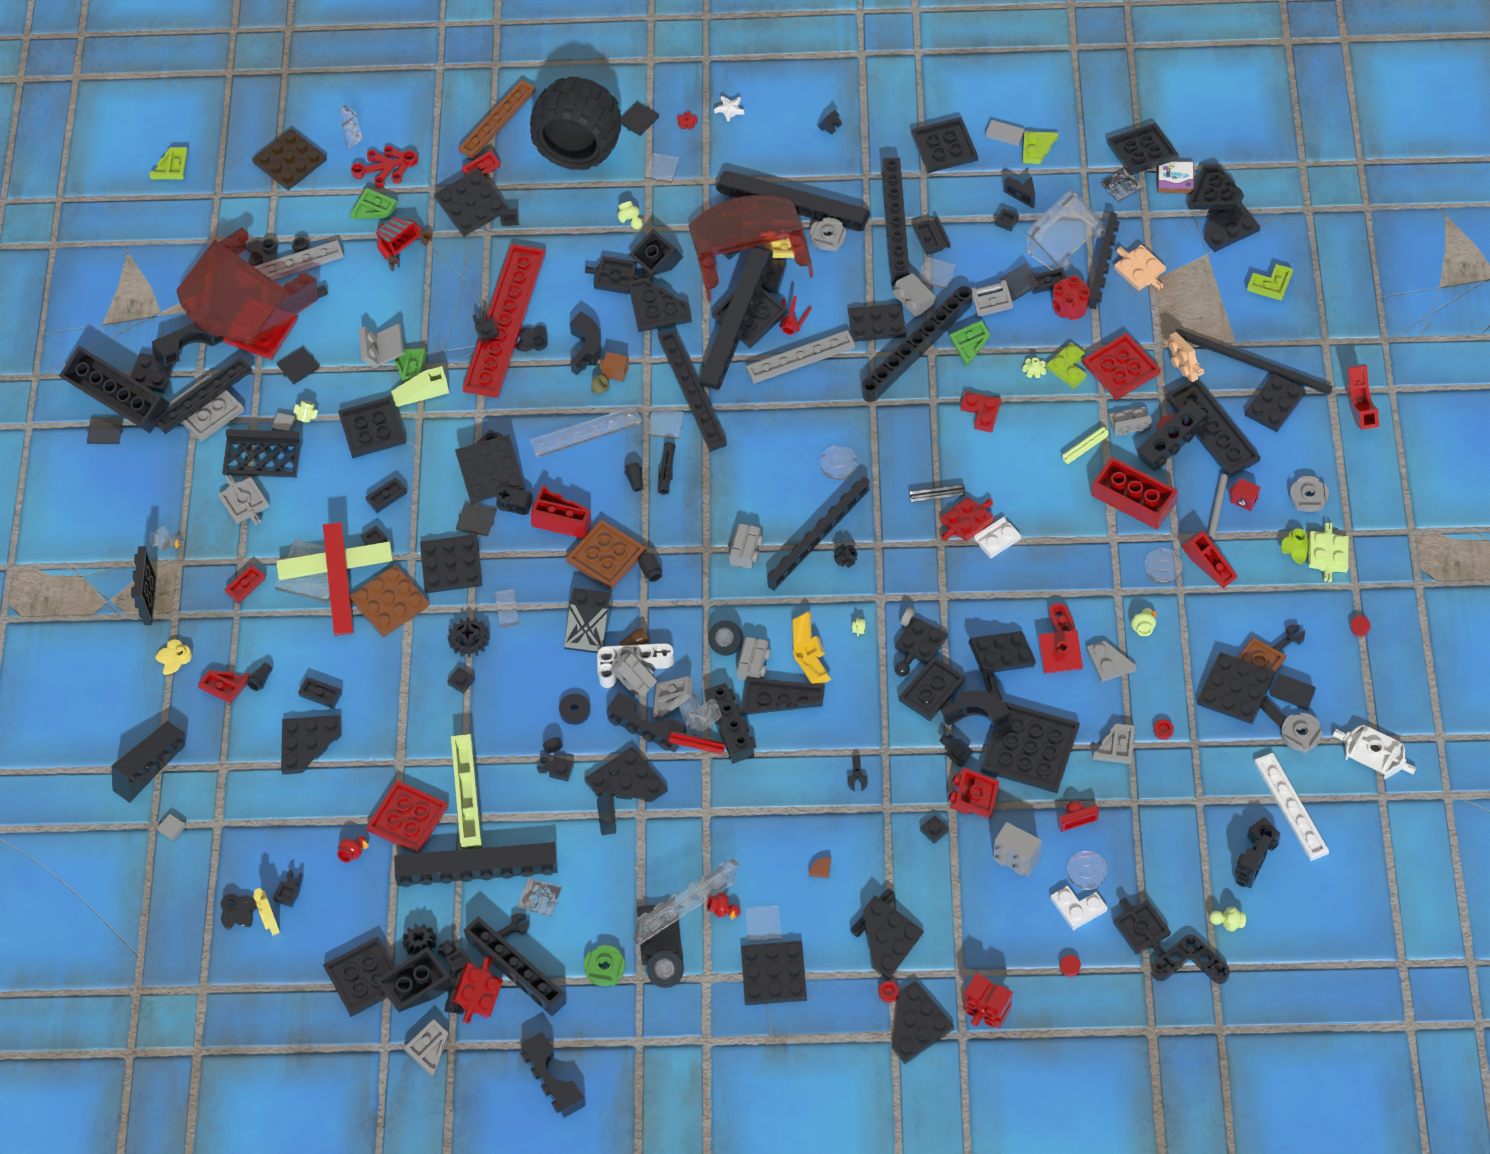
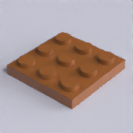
[566,519,646,591]
[350,565,430,637]

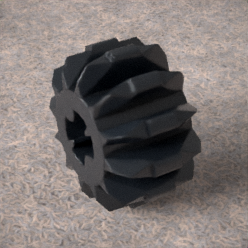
[402,923,437,956]

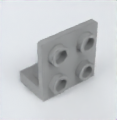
[358,324,404,368]

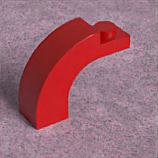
[1346,364,1379,430]

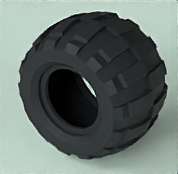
[530,76,621,170]

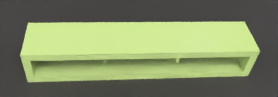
[451,734,483,850]

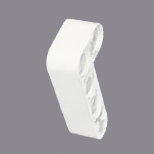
[597,644,674,688]

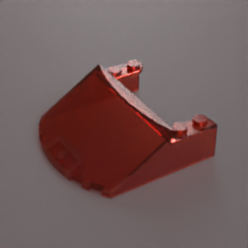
[688,195,813,302]
[177,228,318,345]

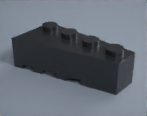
[111,721,185,803]

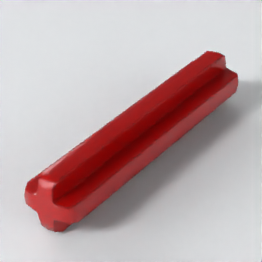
[668,732,725,754]

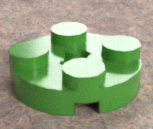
[584,945,625,986]

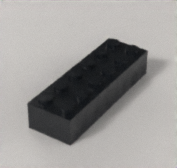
[59,346,170,434]

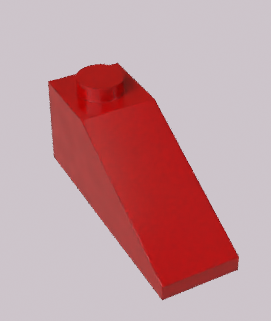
[1181,531,1238,588]

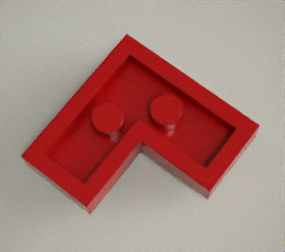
[961,391,1001,433]

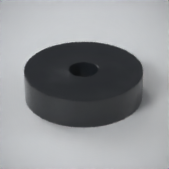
[559,694,591,725]

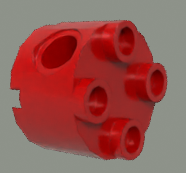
[1052,276,1090,320]

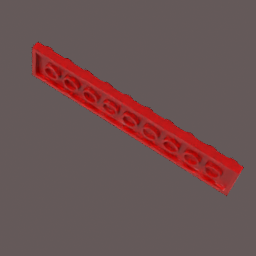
[462,244,546,398]

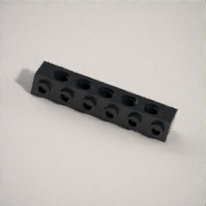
[464,916,567,1017]

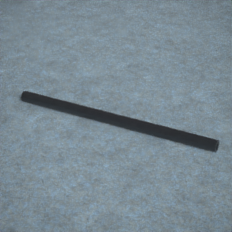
[1175,328,1333,395]

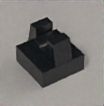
[818,110,842,135]

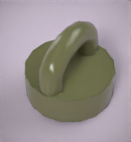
[591,374,609,394]

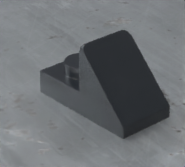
[1004,176,1036,208]

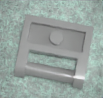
[971,279,1013,317]

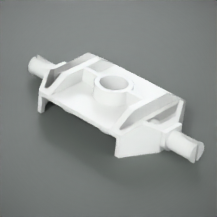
[1333,725,1417,779]

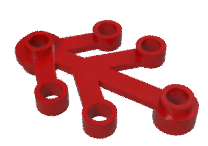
[351,146,419,188]

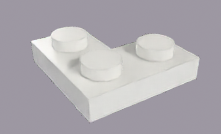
[1050,886,1108,930]

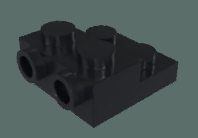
[1235,834,1271,889]

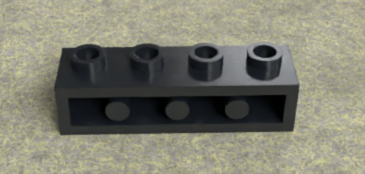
[704,683,756,764]

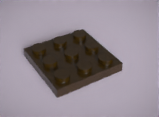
[252,129,327,191]

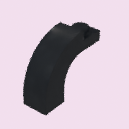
[569,311,602,375]
[940,691,1013,731]

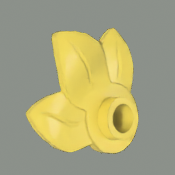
[155,639,192,675]

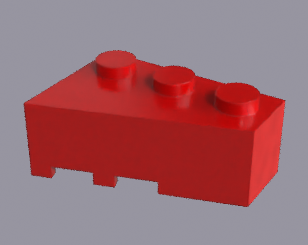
[530,485,591,539]

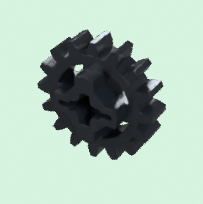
[447,617,490,658]

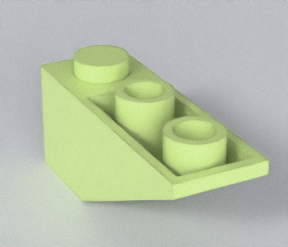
[391,366,449,407]

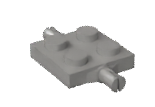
[218,475,269,525]

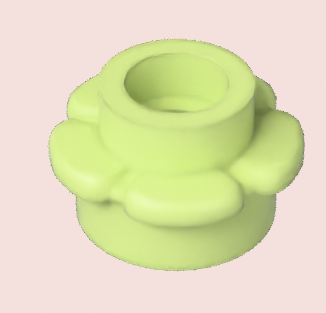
[852,617,866,636]

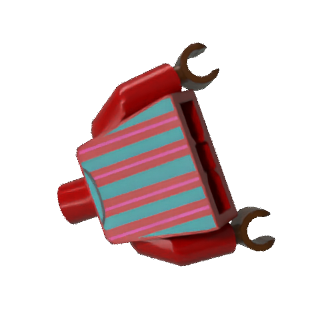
[376,218,432,271]

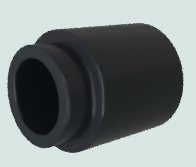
[638,553,663,582]

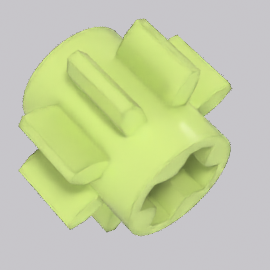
[293,401,318,422]

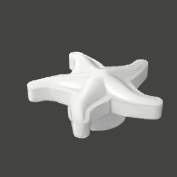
[714,96,744,121]

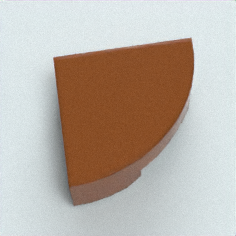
[809,857,831,878]

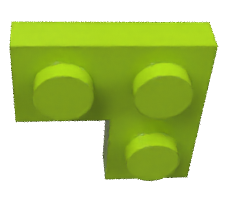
[1247,264,1294,301]
[1046,342,1087,389]

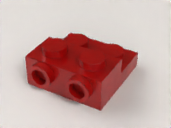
[948,767,1000,819]

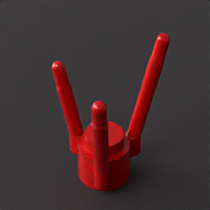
[780,296,812,335]

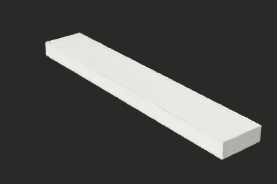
[1254,753,1329,861]

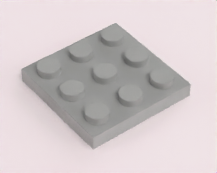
[167,374,245,442]

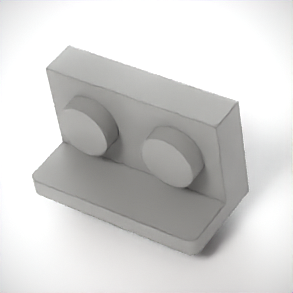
[1109,407,1152,436]

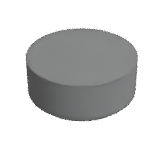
[900,607,916,627]

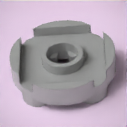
[810,218,846,252]
[1290,476,1329,512]
[1281,713,1322,753]

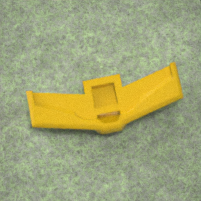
[792,611,832,685]

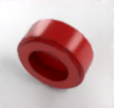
[1350,616,1371,636]
[1153,719,1174,740]
[1060,955,1081,977]
[878,981,899,1003]

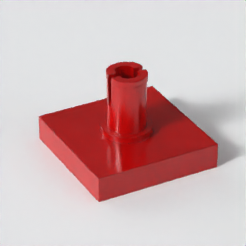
[1038,630,1083,674]

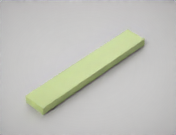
[276,542,393,580]

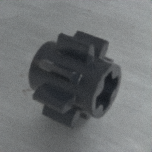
[834,543,858,568]

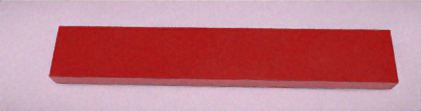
[322,522,354,636]

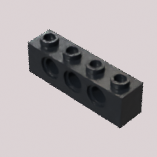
[1137,400,1208,471]

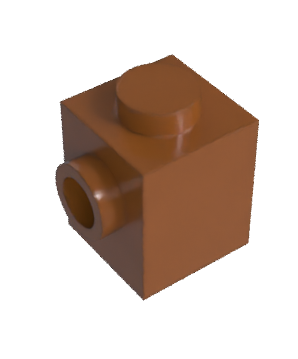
[600,352,629,382]

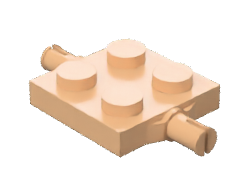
[1114,245,1166,291]
[1166,332,1204,382]

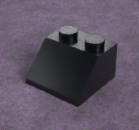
[629,229,683,276]

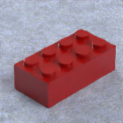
[1091,457,1178,530]

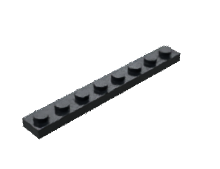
[658,330,727,452]
[767,476,870,591]

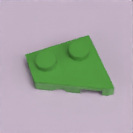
[350,188,398,220]
[949,320,990,366]
[394,348,427,383]

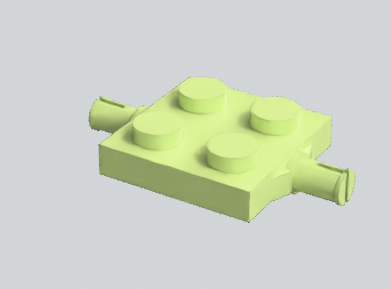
[1308,523,1349,582]

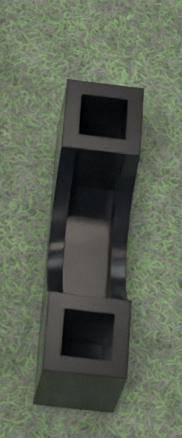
[152,314,227,367]
[606,692,687,753]
[520,1032,586,1118]

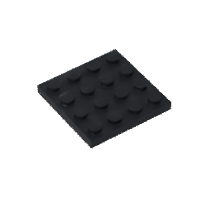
[981,702,1080,794]

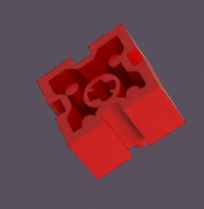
[963,973,1013,1029]

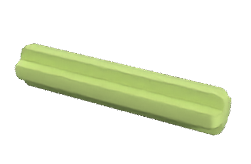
[1062,427,1109,464]

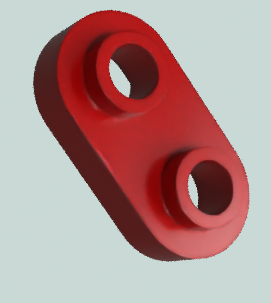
[1049,603,1075,633]

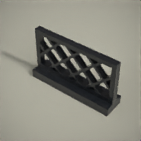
[222,429,303,478]

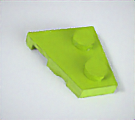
[149,147,188,179]

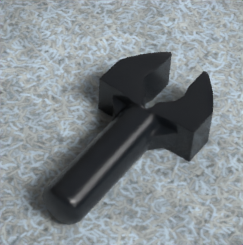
[1273,625,1305,651]
[848,755,868,791]
[497,913,530,938]

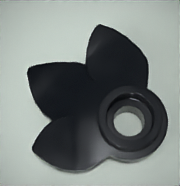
[245,238,278,266]
[515,325,548,352]
[221,894,258,930]

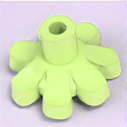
[1022,358,1046,378]

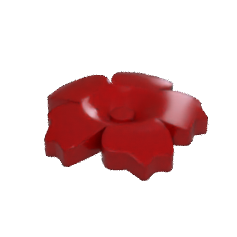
[677,111,698,129]

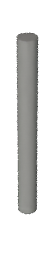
[1208,474,1228,541]

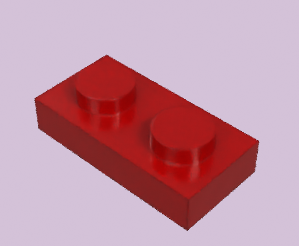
[461,151,501,176]
[224,564,266,603]

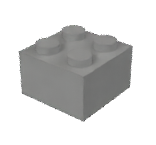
[993,822,1042,877]

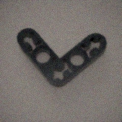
[1151,935,1230,984]

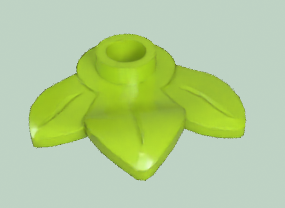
[1281,529,1309,564]

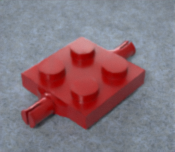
[940,497,994,542]
[452,957,503,1024]

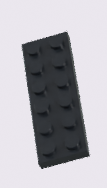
[1165,380,1261,477]

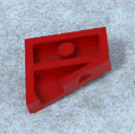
[198,670,251,704]

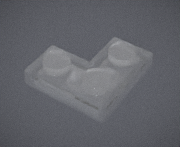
[679,693,722,737]

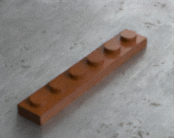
[458,80,536,159]

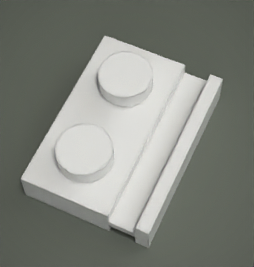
[974,517,1021,559]

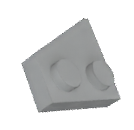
[1086,641,1137,682]
[1093,723,1135,764]

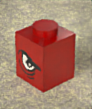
[1229,478,1261,511]

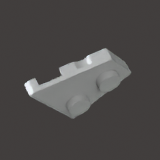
[653,676,693,721]
[404,1019,448,1077]

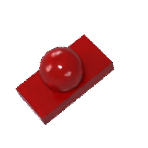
[1058,800,1099,832]

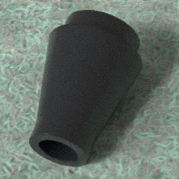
[624,462,644,492]
[246,663,273,691]

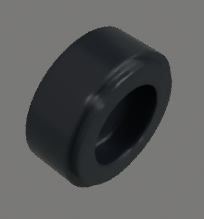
[542,737,563,753]

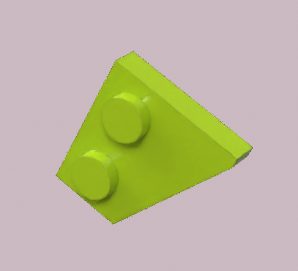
[1023,131,1059,164]

